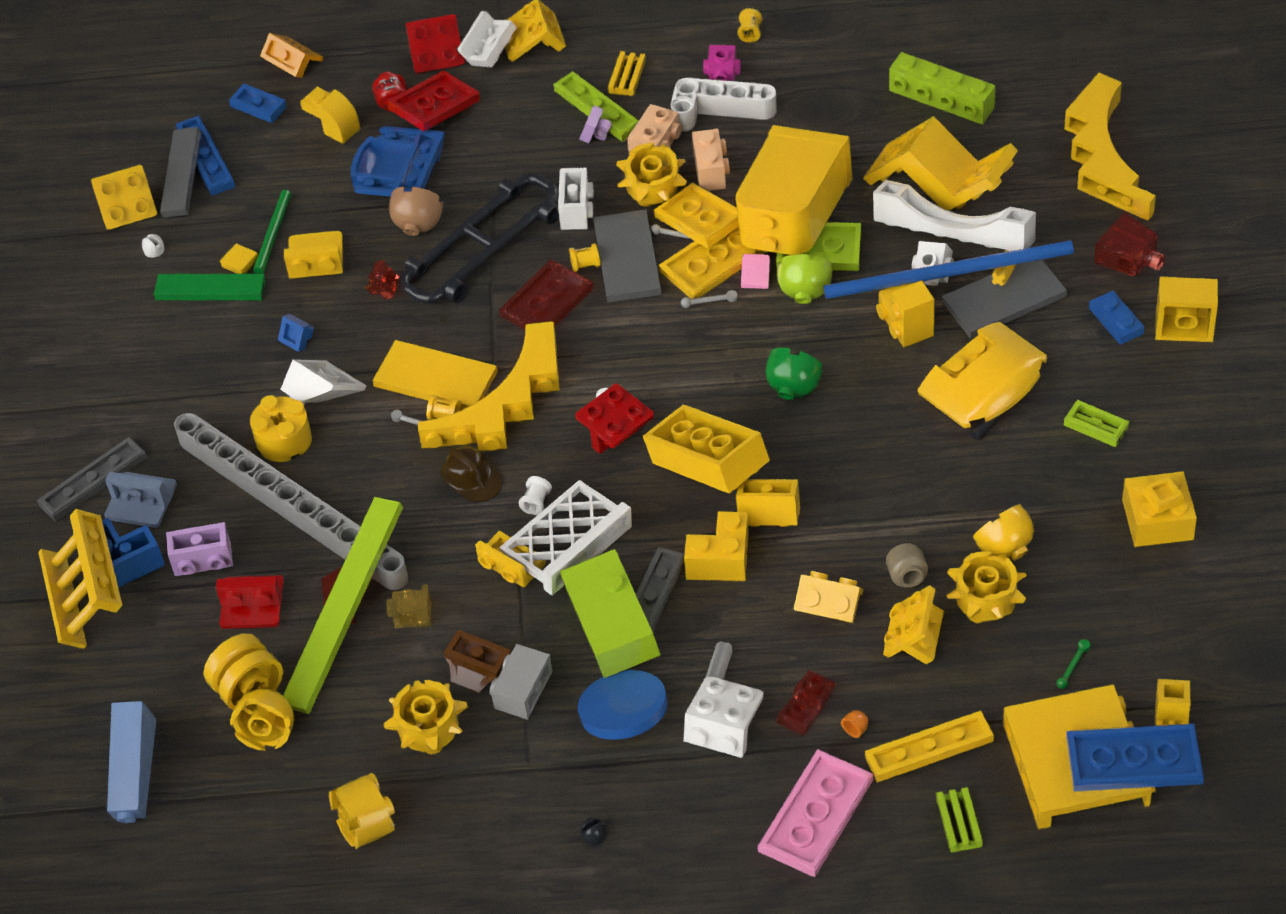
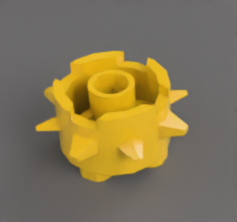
[616,142,687,207]
[946,551,1026,623]
[384,680,467,754]

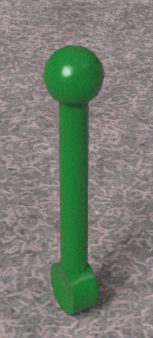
[1056,639,1090,689]

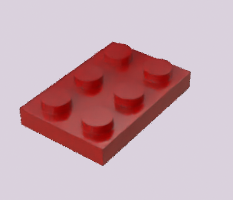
[388,70,480,131]

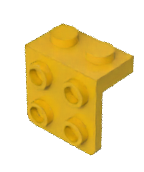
[284,231,343,279]

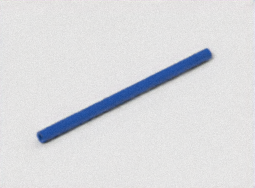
[823,240,1074,299]

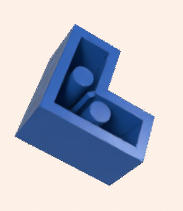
[102,517,165,587]

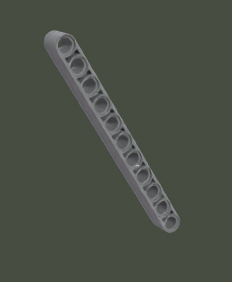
[174,413,408,590]

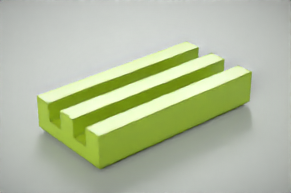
[1064,399,1129,447]
[936,787,982,852]

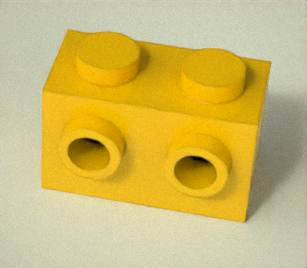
[736,479,800,527]

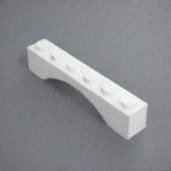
[873,180,1036,251]

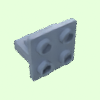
[104,472,177,528]

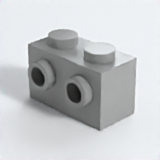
[489,644,553,719]

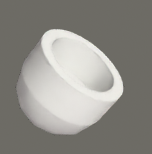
[142,234,165,258]

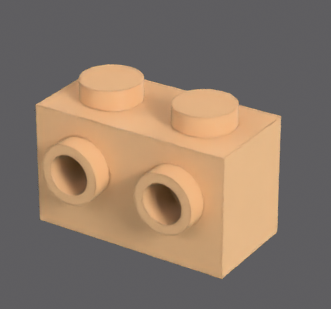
[627,104,682,156]
[692,129,730,191]

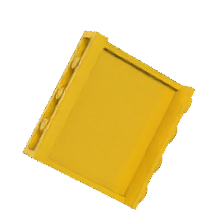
[1003,684,1155,829]

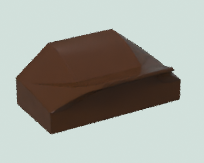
[443,629,511,693]

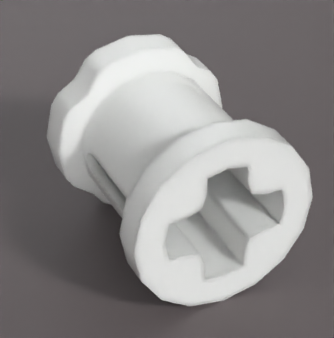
[519,476,552,515]

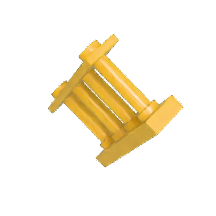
[38,509,123,649]

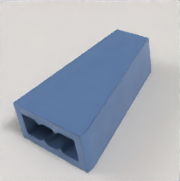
[107,701,156,823]

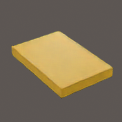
[654,183,739,249]

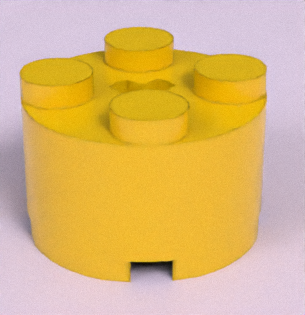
[250,395,312,462]
[329,773,395,849]

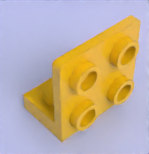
[505,0,566,62]

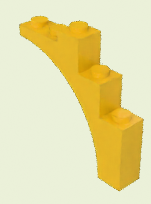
[418,322,560,451]

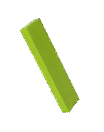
[554,71,639,142]

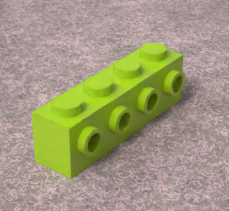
[889,52,995,125]

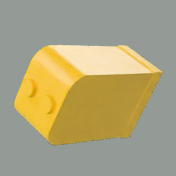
[736,125,853,255]

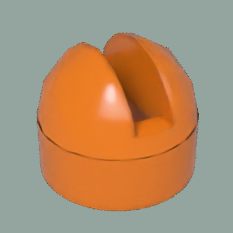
[841,710,868,738]

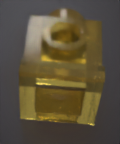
[387,585,432,628]

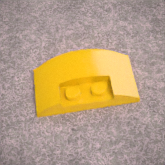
[917,322,1047,429]

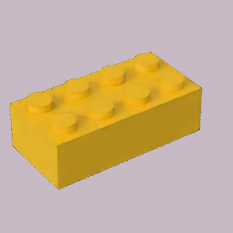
[643,404,770,493]

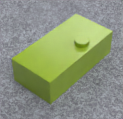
[560,549,660,678]

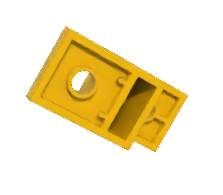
[863,116,1018,211]

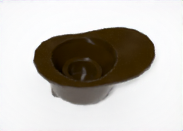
[441,446,502,502]

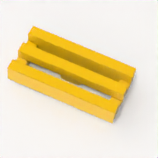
[608,51,646,96]

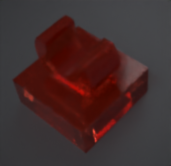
[364,260,399,299]

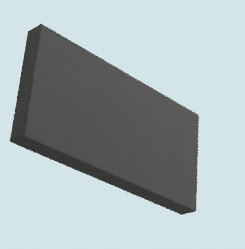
[593,210,661,303]
[942,260,1067,339]

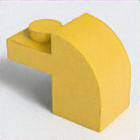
[300,87,360,144]
[1155,679,1190,726]

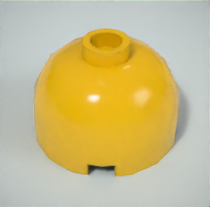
[973,504,1034,561]
[230,689,294,750]

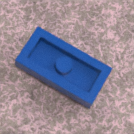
[229,84,287,123]
[1089,291,1144,345]

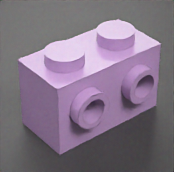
[166,522,233,576]

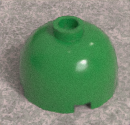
[765,348,823,400]

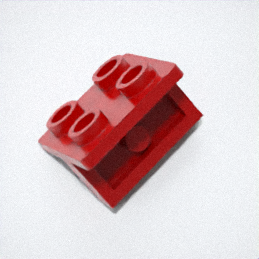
[406,14,464,73]
[575,383,654,454]
[216,575,284,629]

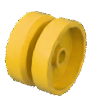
[203,634,283,710]

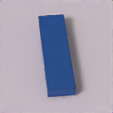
[175,116,235,196]

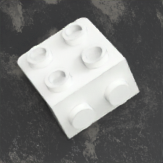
[684,677,763,758]

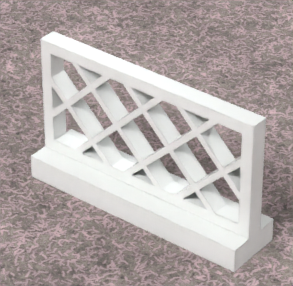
[499,480,632,596]

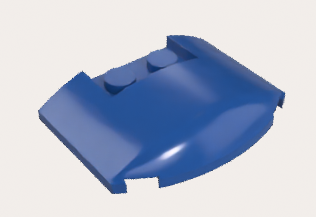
[351,126,445,197]

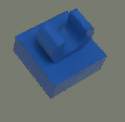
[278,314,314,352]

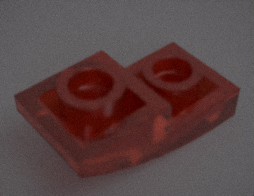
[777,670,836,736]

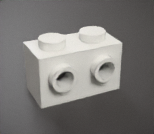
[558,168,593,230]

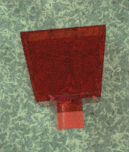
[1094,212,1166,276]

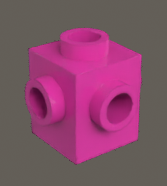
[703,45,740,82]

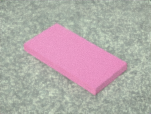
[758,749,874,877]

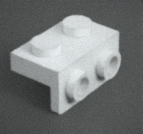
[458,11,516,67]

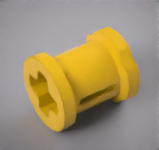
[738,8,762,43]
[569,243,600,272]
[426,395,462,420]

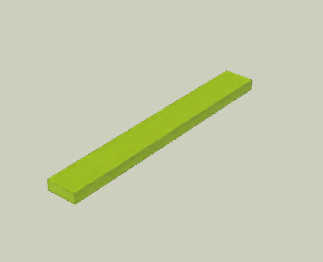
[283,497,403,714]

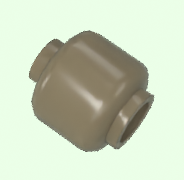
[886,543,928,588]

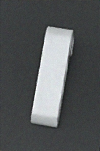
[671,78,777,131]

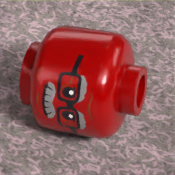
[372,72,407,112]

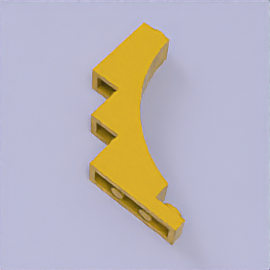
[1065,73,1156,221]

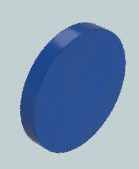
[578,670,668,740]

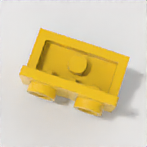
[475,531,546,588]
[793,571,863,623]

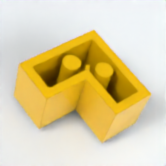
[876,280,934,348]
[684,511,749,581]

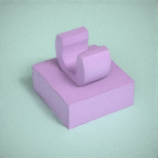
[579,106,612,143]

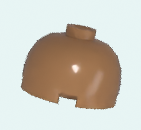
[389,187,444,236]

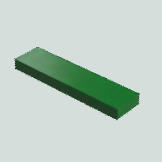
[154,274,266,300]

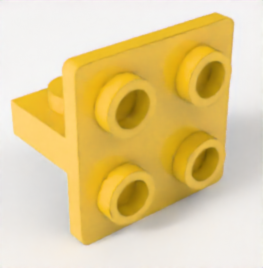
[91,165,157,230]
[883,585,944,664]

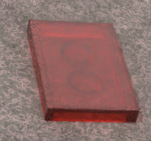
[499,259,594,330]

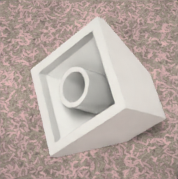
[280,360,366,405]

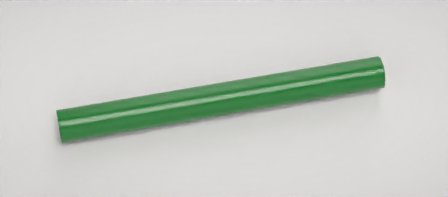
[253,190,291,274]

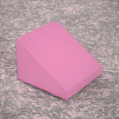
[741,254,771,289]

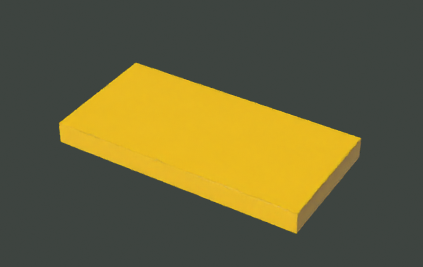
[658,227,768,299]
[373,340,498,410]

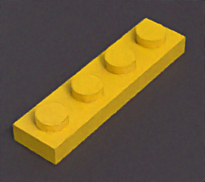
[865,711,994,782]

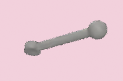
[650,224,691,239]
[681,290,737,308]
[391,410,421,425]

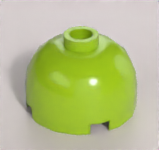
[777,254,833,304]

